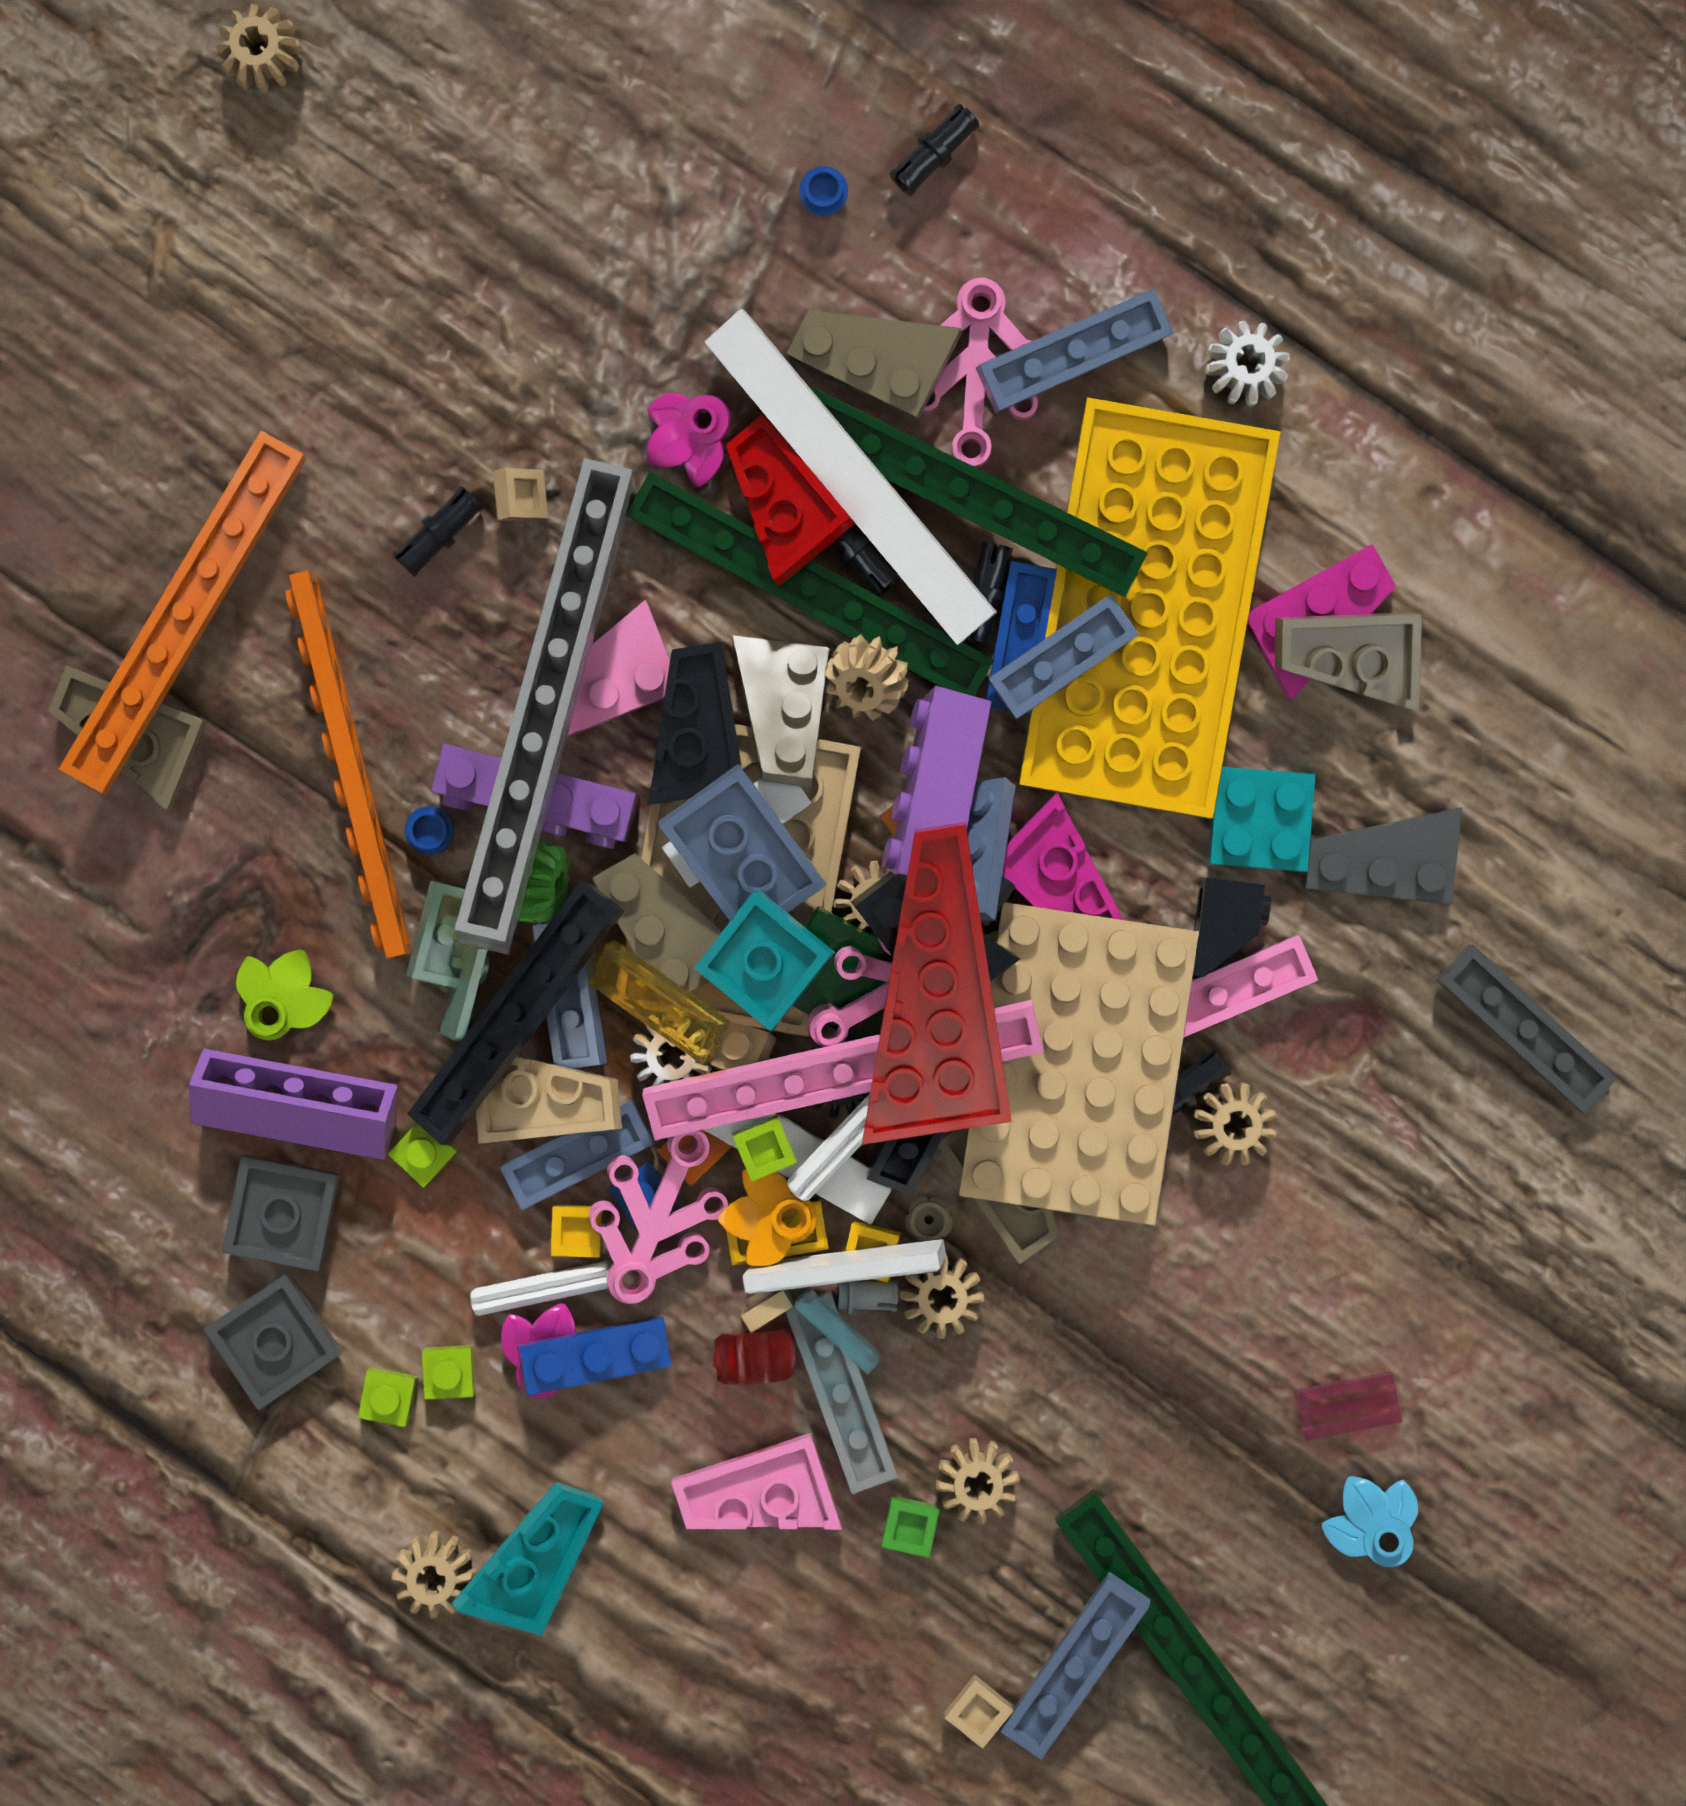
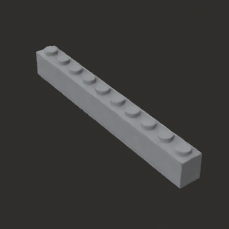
[454,458,633,955]

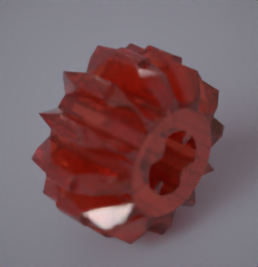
[712,1329,796,1385]

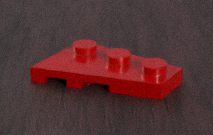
[726,414,855,587]

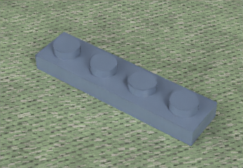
[976,288,1174,414]
[1000,1572,1151,1760]

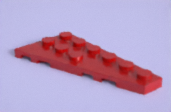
[862,822,1012,1145]

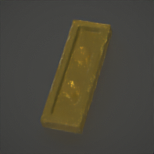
[589,940,730,1065]

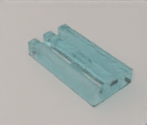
[794,1287,880,1375]

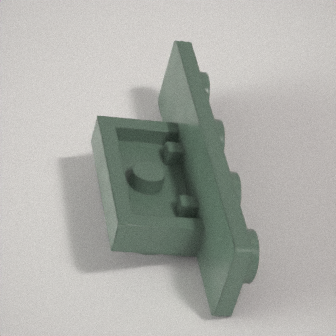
[406,881,489,1042]

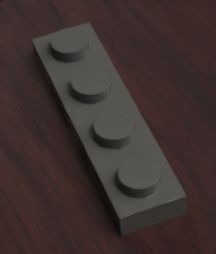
[1436,945,1618,1114]

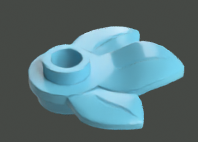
[1322,1476,1418,1567]

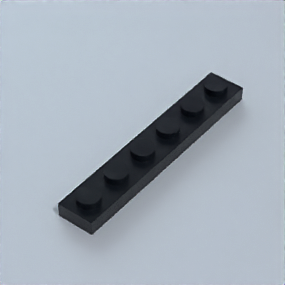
[407,879,625,1145]

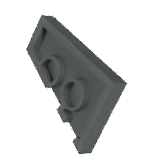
[1303,807,1462,904]

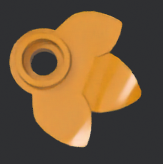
[718,1169,817,1266]

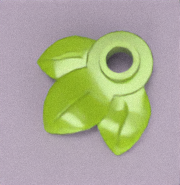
[236,949,334,1040]

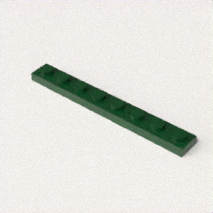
[808,385,1148,598]
[626,471,994,696]
[1055,1489,1328,1806]

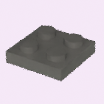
[222,1155,341,1272]
[203,1272,343,1410]

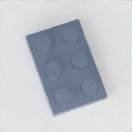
[658,764,826,921]

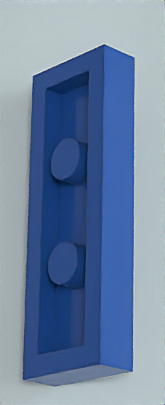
[986,561,1057,715]
[517,1316,672,1396]

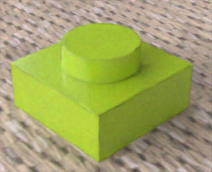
[731,1114,797,1182]
[388,1123,459,1188]
[422,1345,476,1400]
[358,1367,418,1427]

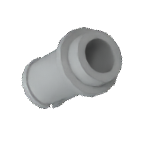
[837,1280,898,1315]

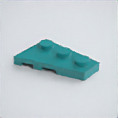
[451,1482,604,1636]

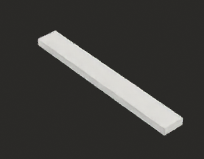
[705,309,997,645]

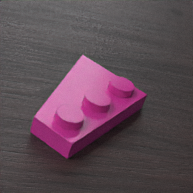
[1247,544,1396,702]
[1002,792,1124,920]

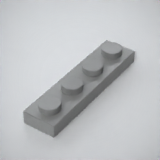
[785,1290,898,1494]

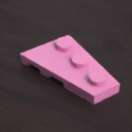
[567,600,670,738]
[671,1433,842,1530]

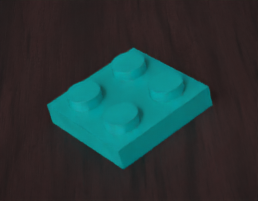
[1208,767,1316,872]
[694,889,835,1031]

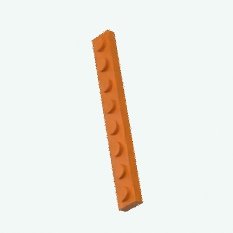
[58,431,306,796]
[285,570,412,959]

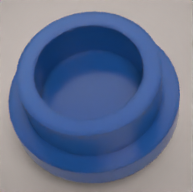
[799,166,848,217]
[405,806,455,855]

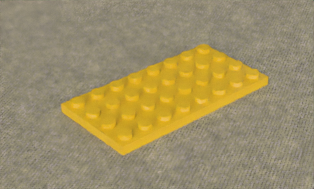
[1018,397,1281,819]

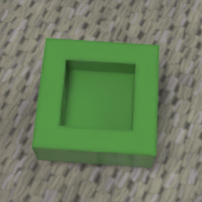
[881,1495,940,1558]

